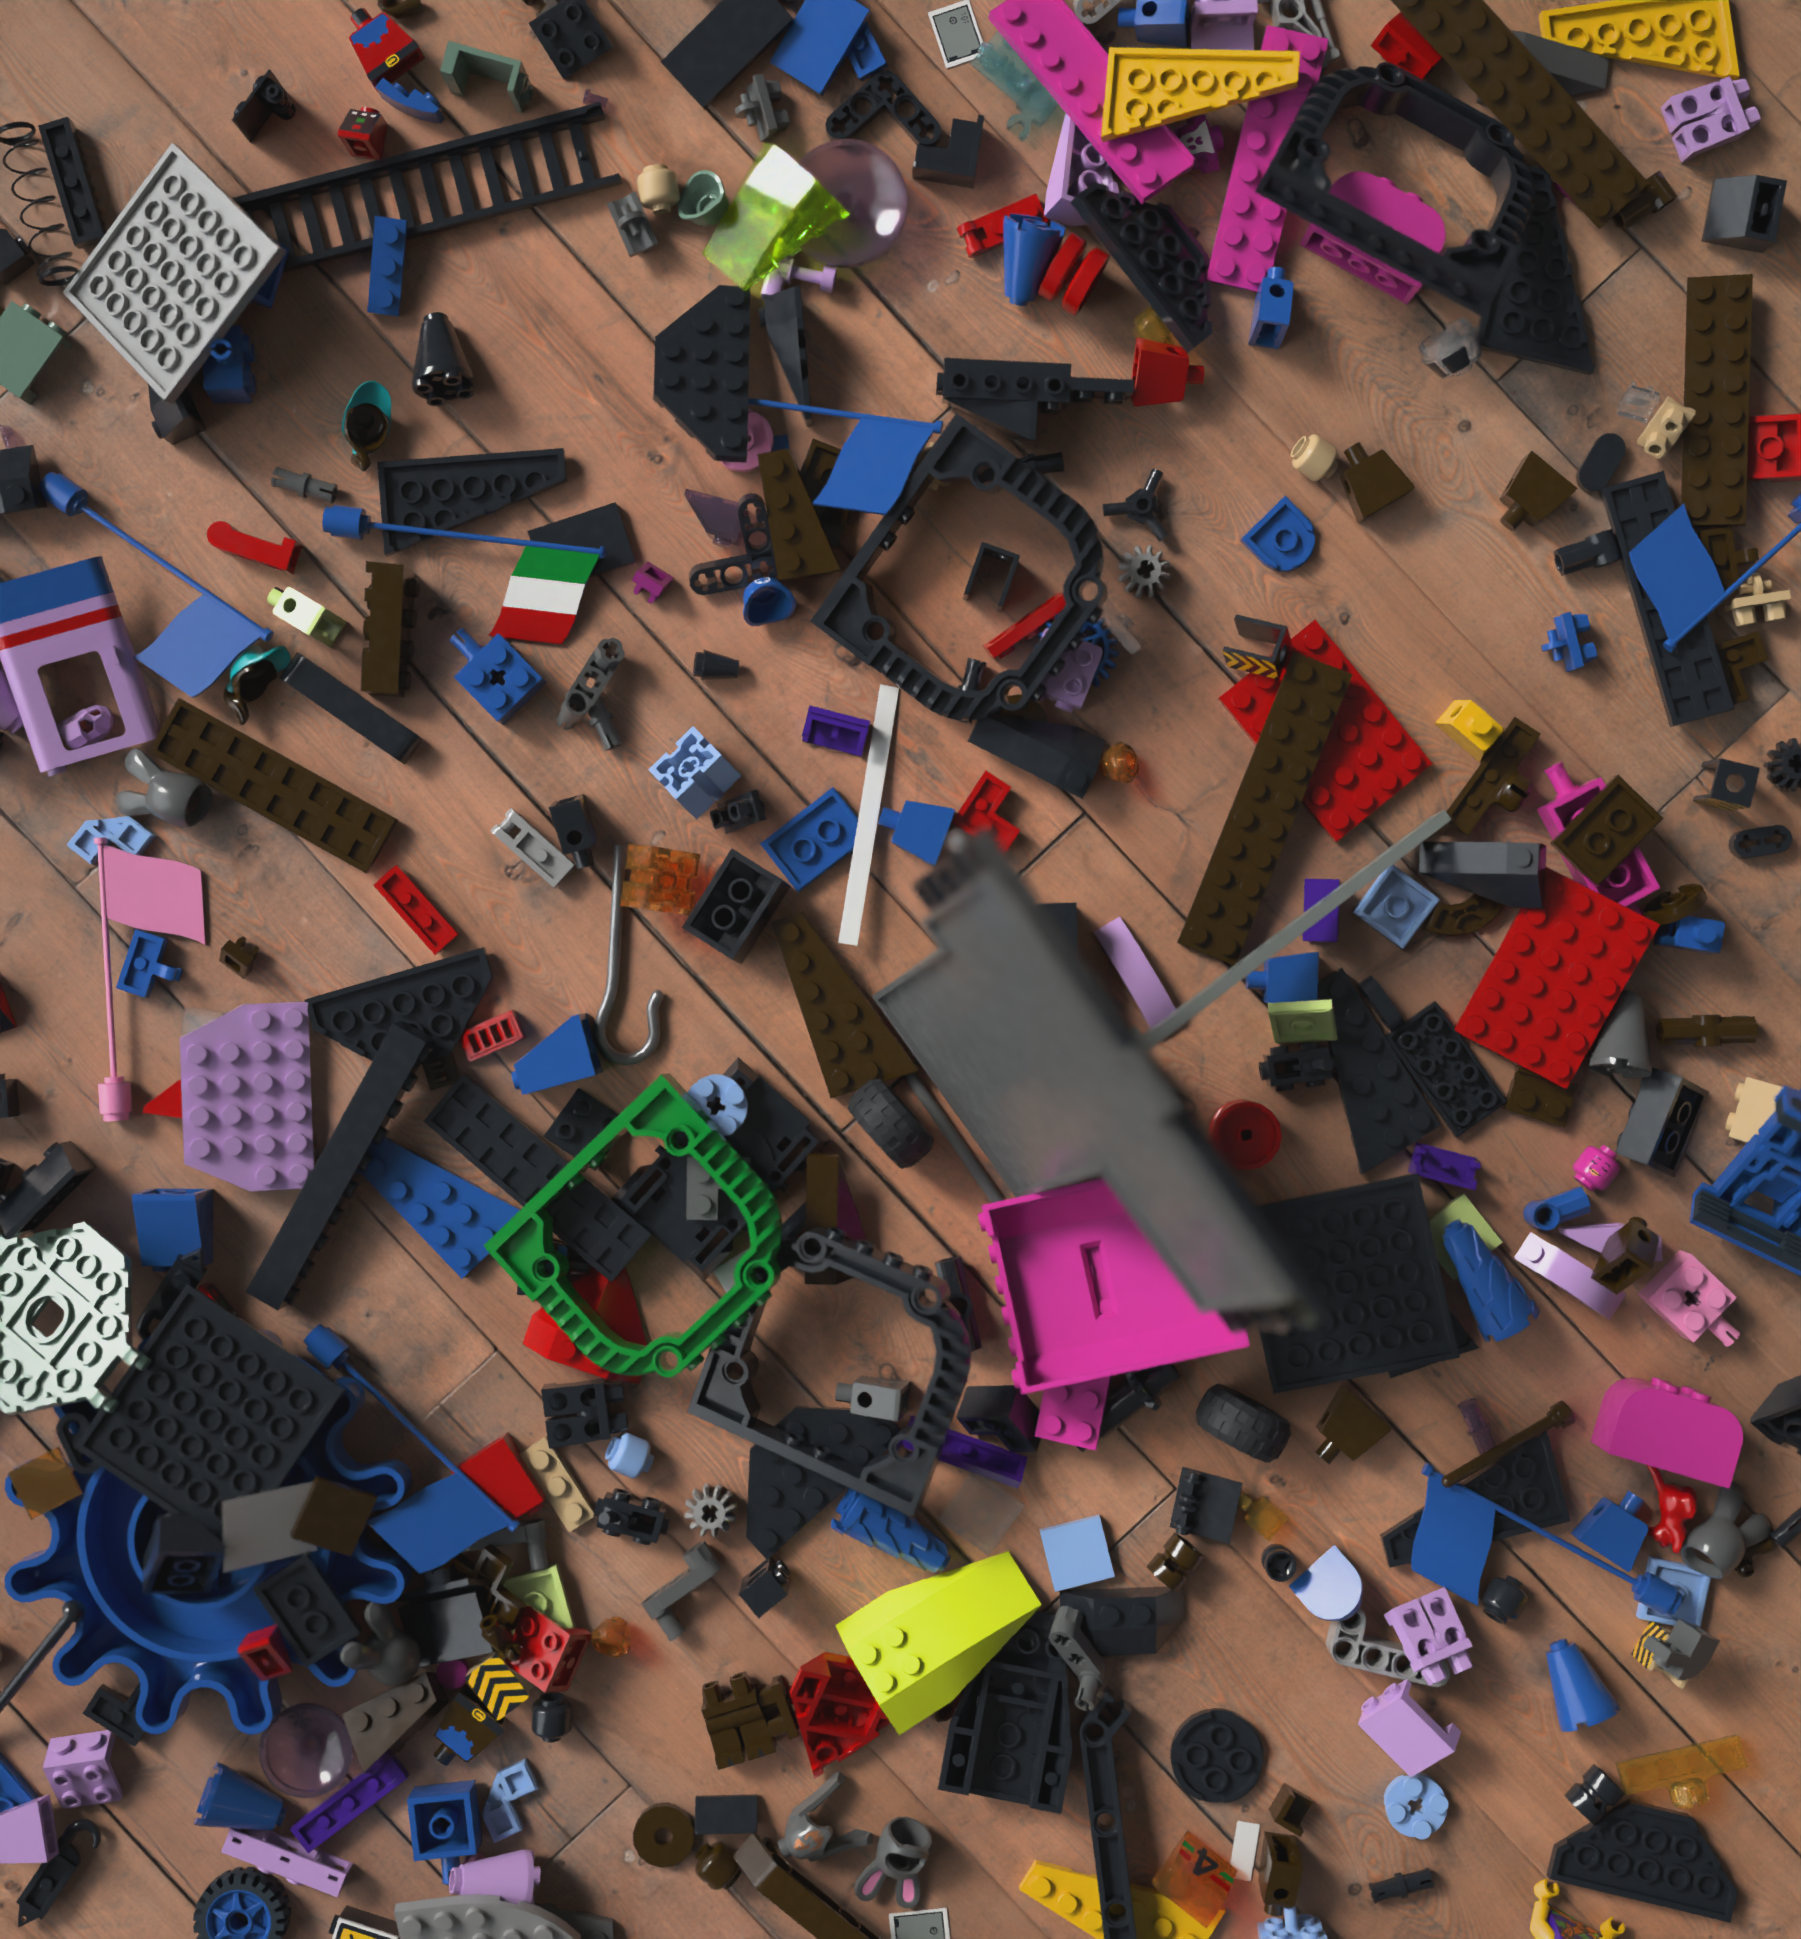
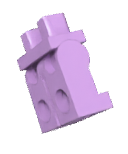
[1660,76,1761,163]
[1384,1587,1473,1686]

